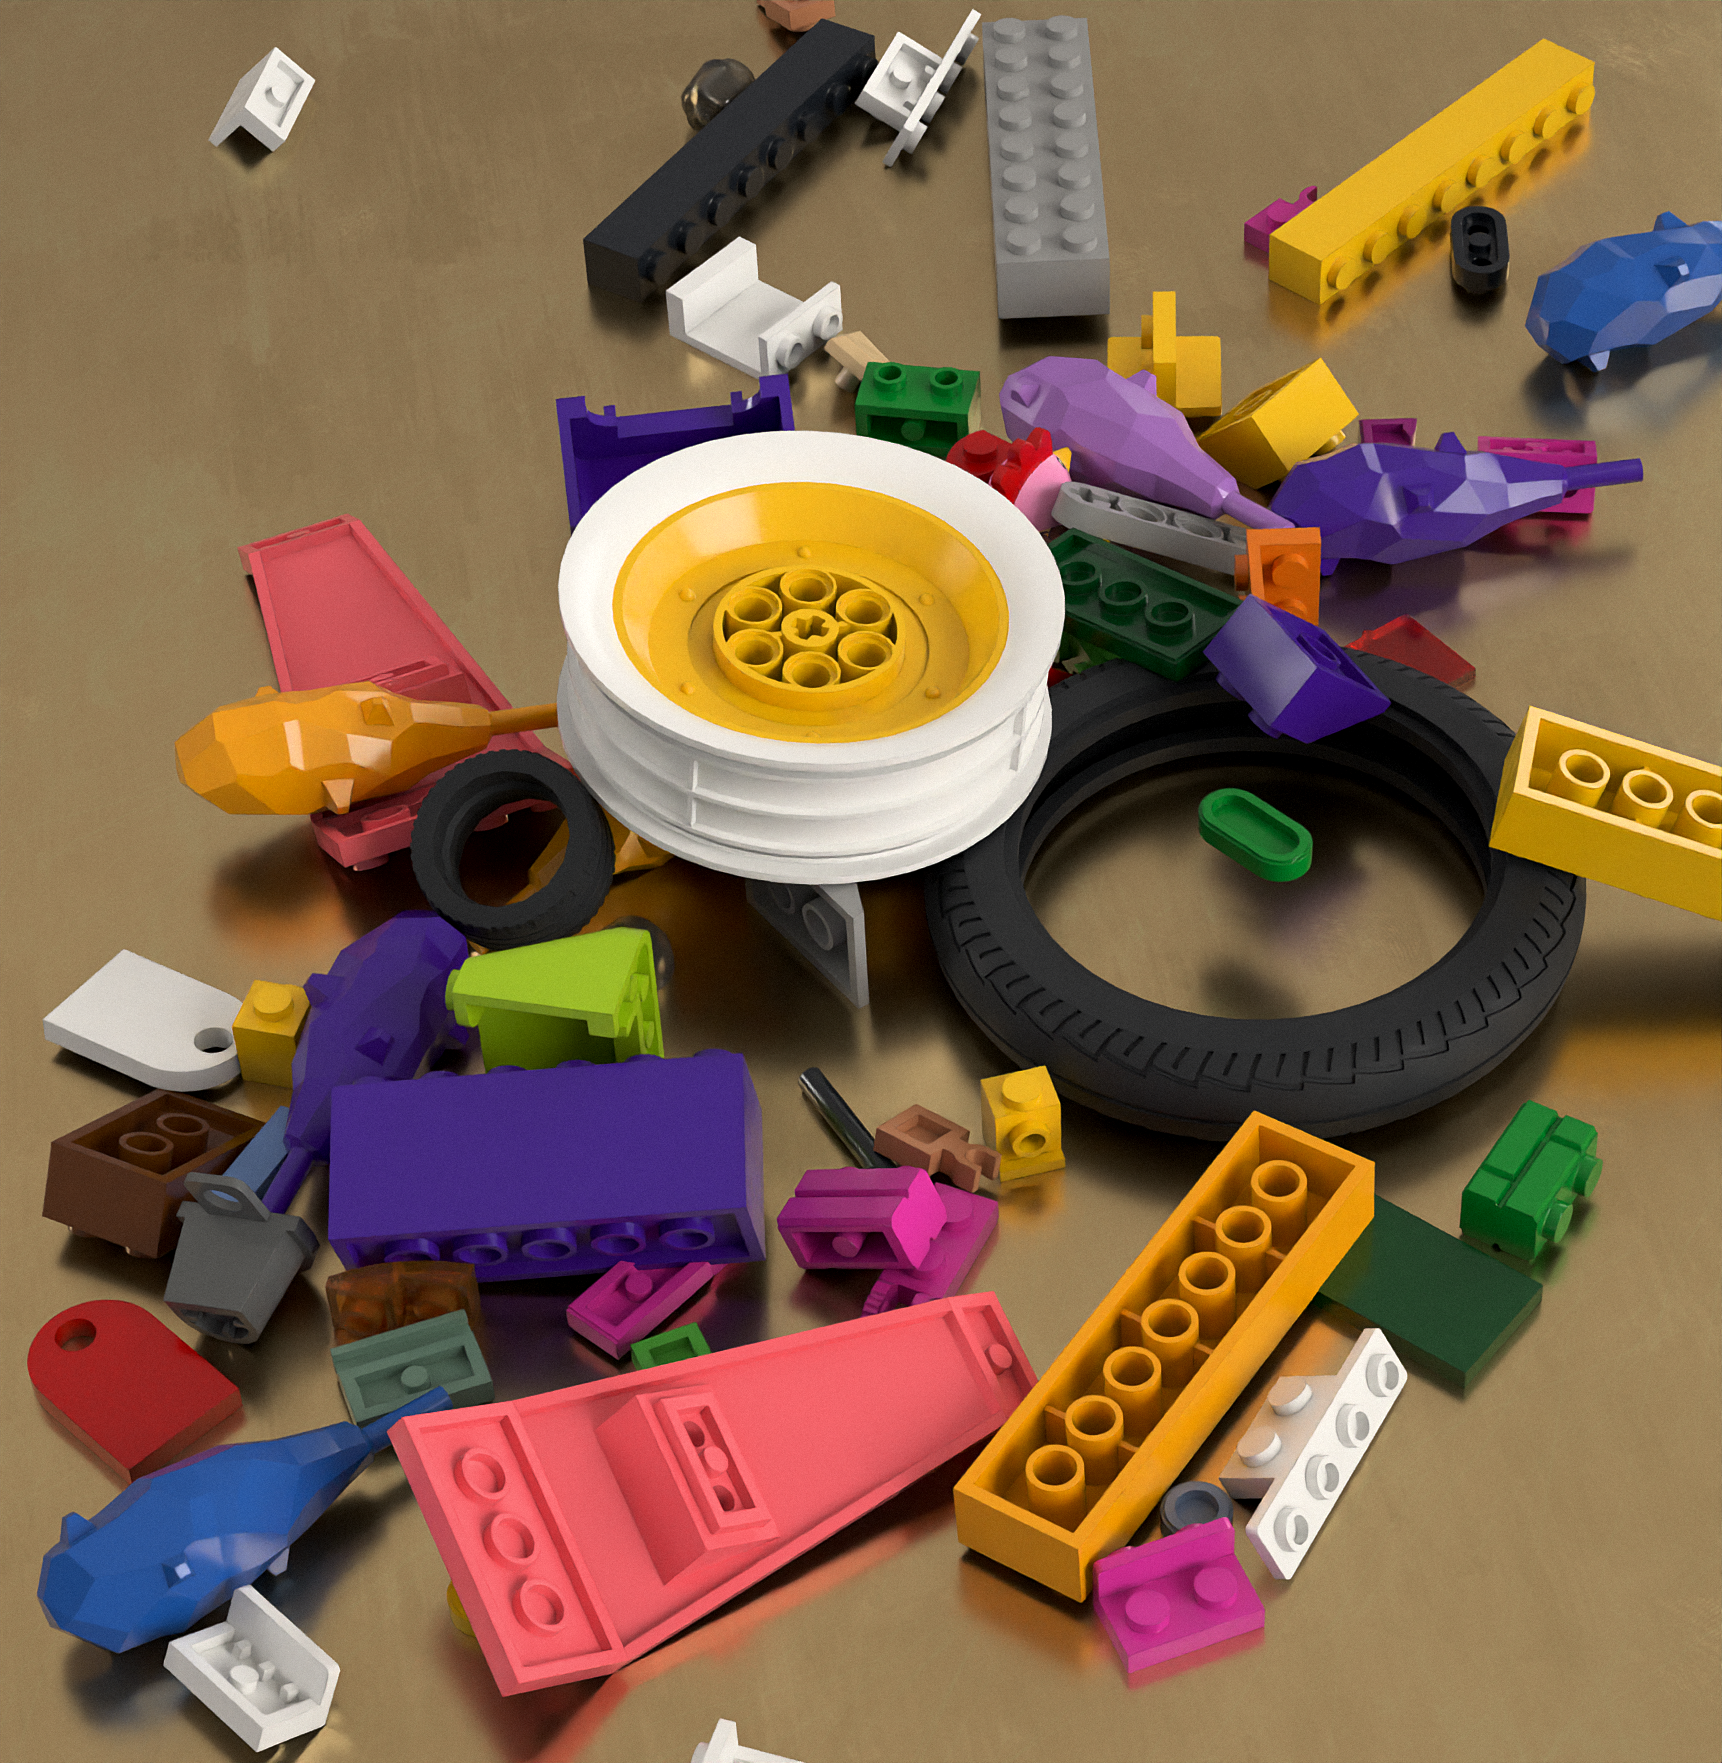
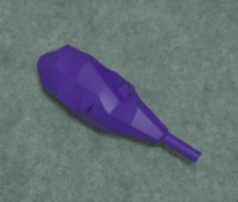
[1266,432,1643,576]
[261,910,469,1214]

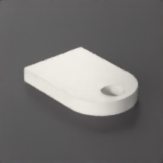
[43,949,243,1092]

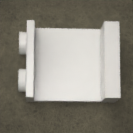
[666,237,843,380]

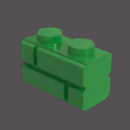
[1459,1100,1603,1262]

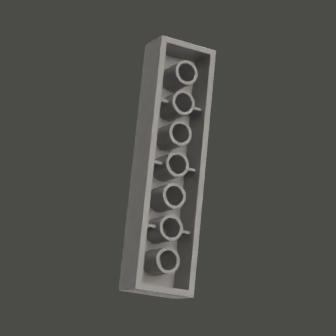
[982,15,1110,319]

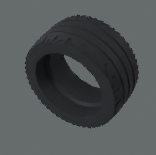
[410,749,616,952]

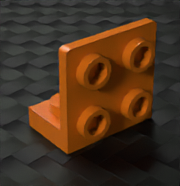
[1234,527,1321,627]

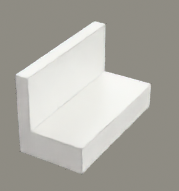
[209,47,315,152]

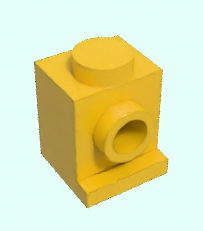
[980,1065,1065,1182]

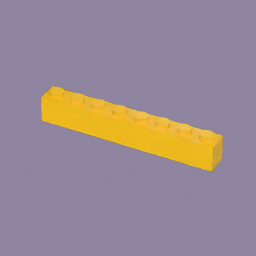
[1268,38,1595,305]

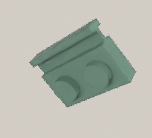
[330,1309,495,1429]

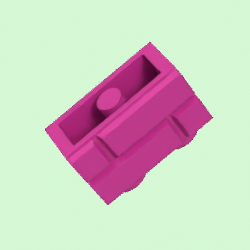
[777,1166,947,1269]

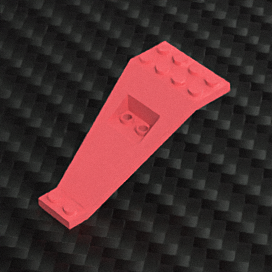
[237,513,581,871]
[387,1291,1038,1697]

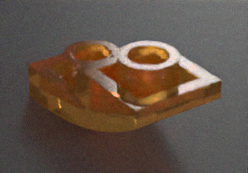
[325,1260,481,1336]

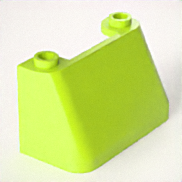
[445,926,665,1074]

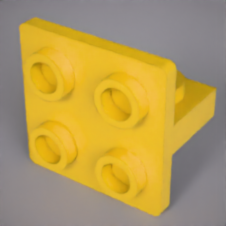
[1107,291,1222,418]

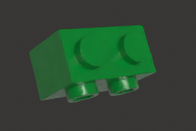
[855,362,982,457]

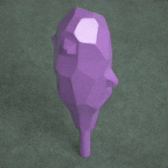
[999,356,1295,529]

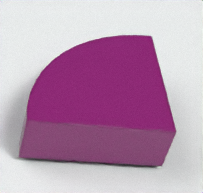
[1358,418,1417,446]

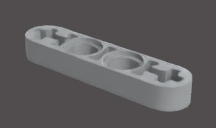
[1051,482,1246,575]

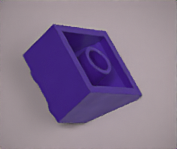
[1203,594,1391,744]

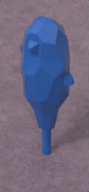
[1525,211,1722,372]
[37,1386,453,1653]

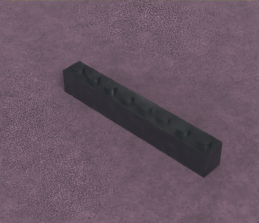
[583,18,879,303]

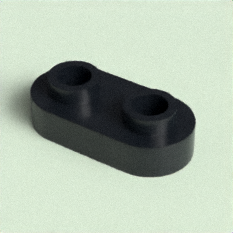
[1450,206,1510,293]

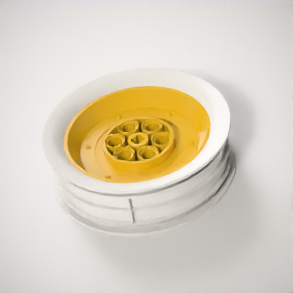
[557,431,1065,885]

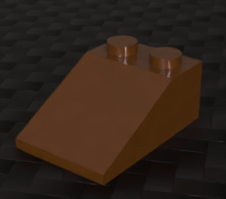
[42,1089,266,1259]

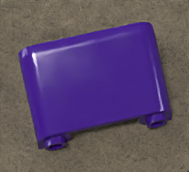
[556,374,795,536]

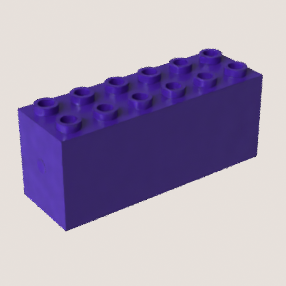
[328,1049,766,1292]

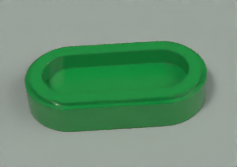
[1198,788,1313,882]

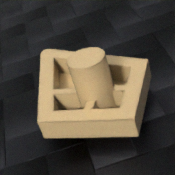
[824,331,890,393]

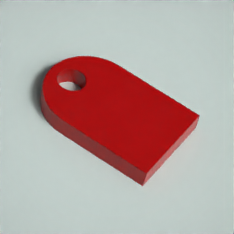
[27,1299,243,1485]

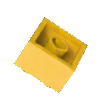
[1196,357,1359,489]

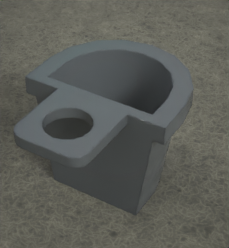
[163,1172,320,1344]

